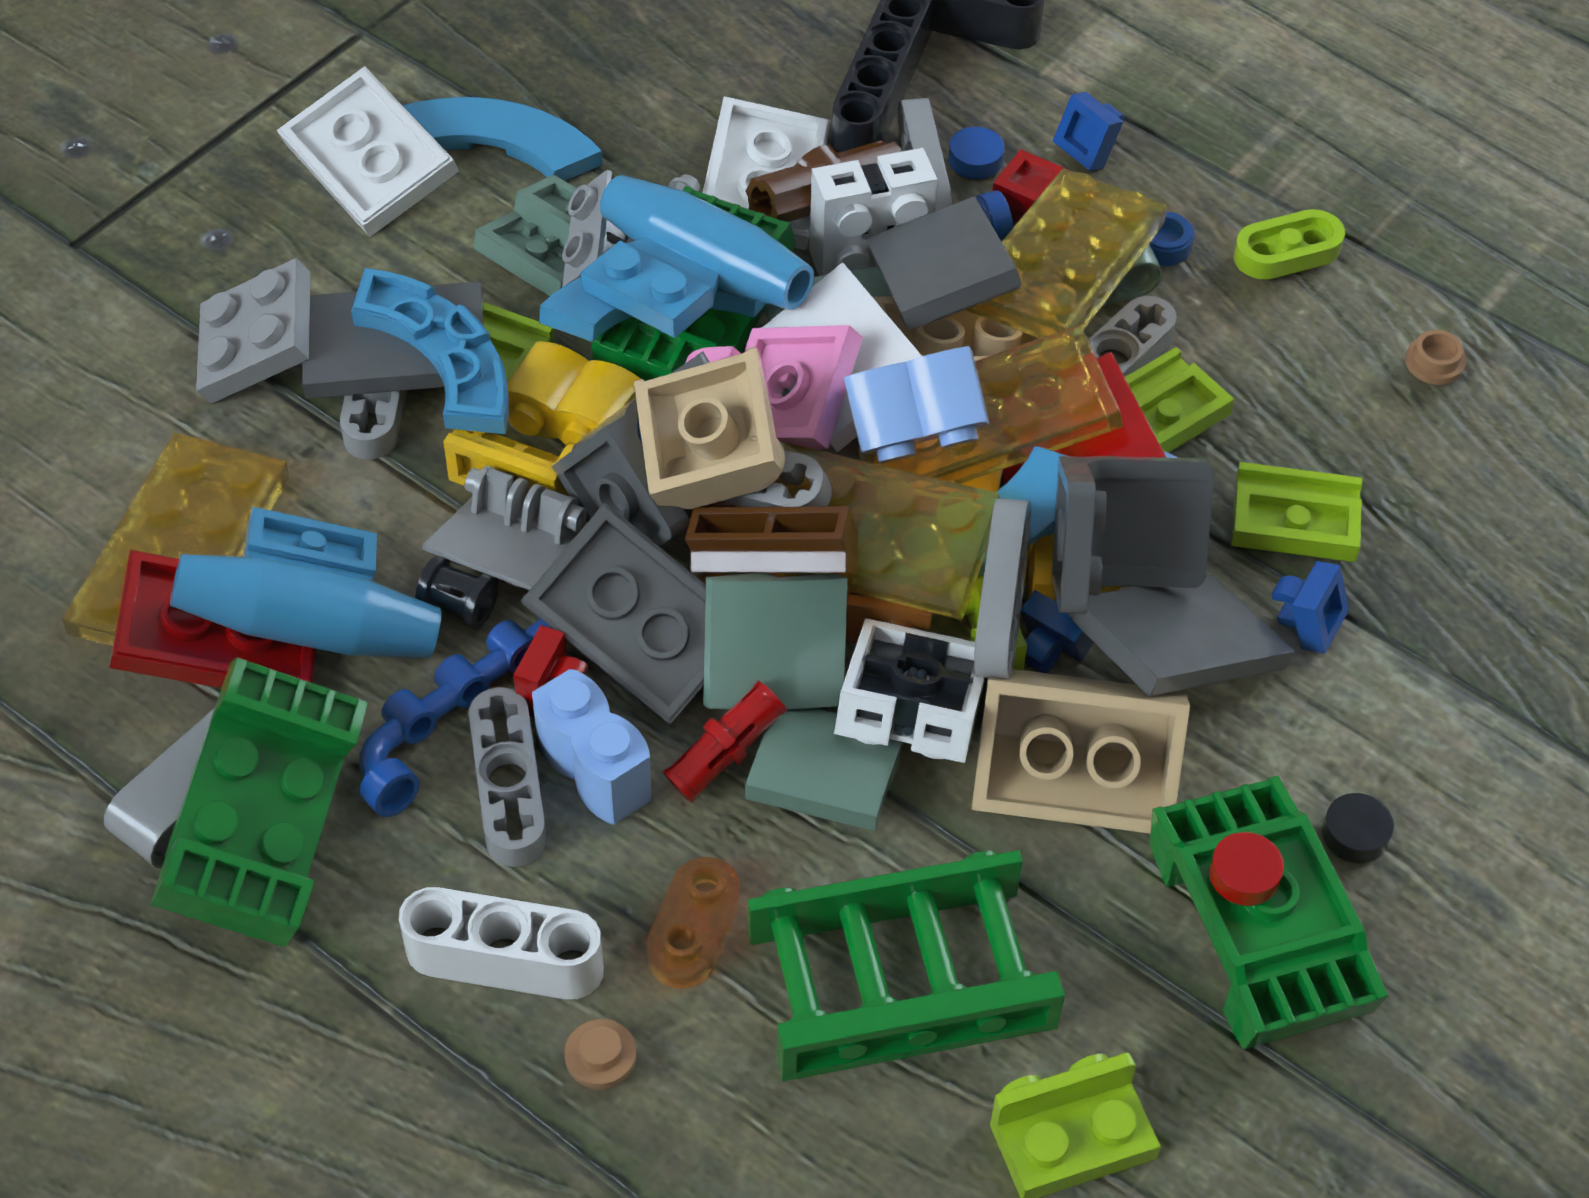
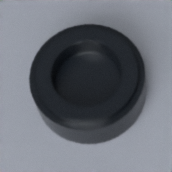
[1322,793,1394,863]

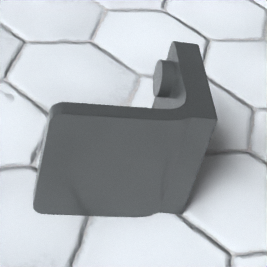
[551,352,710,546]
[1051,456,1214,614]

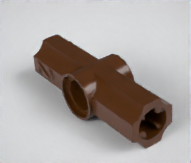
[745,140,902,222]

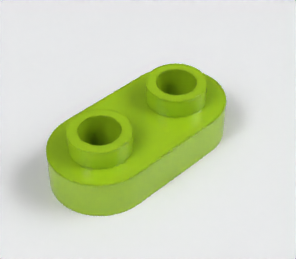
[1233,209,1345,279]

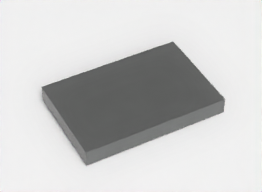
[866,196,1022,331]
[302,281,484,399]
[521,503,706,727]
[1068,575,1295,696]

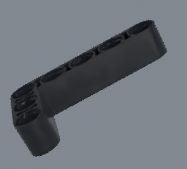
[831,0,1045,153]

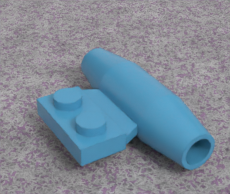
[580,175,814,338]
[170,507,441,658]

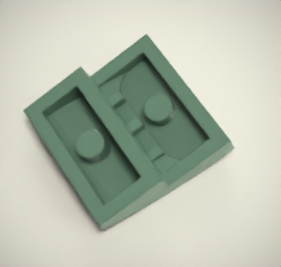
[473,174,629,296]
[703,572,848,710]
[745,708,905,831]

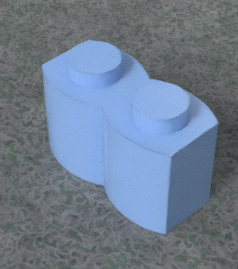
[844,346,990,463]
[532,669,652,825]

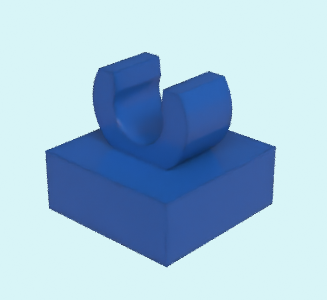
[1053,92,1126,171]
[1271,561,1349,654]
[1021,590,1094,673]

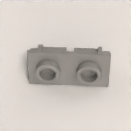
[562,169,625,287]

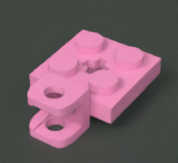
[686,325,863,449]

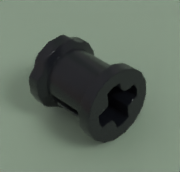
[415,555,499,630]

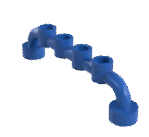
[359,619,550,817]

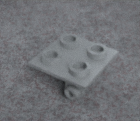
[422,465,587,590]

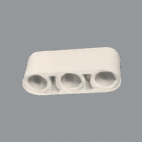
[399,887,604,999]

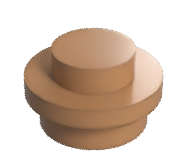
[1405,330,1466,385]
[564,1019,637,1090]

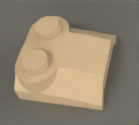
[634,347,785,509]

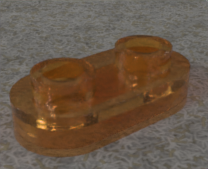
[647,857,740,988]

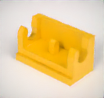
[443,429,575,496]

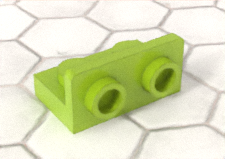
[990,1052,1161,1198]

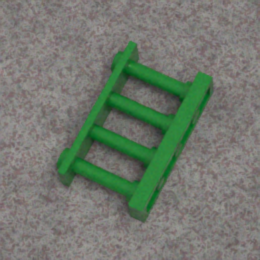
[748,850,1065,1082]

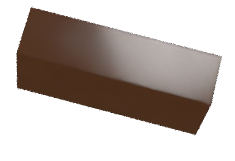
[685,506,858,573]

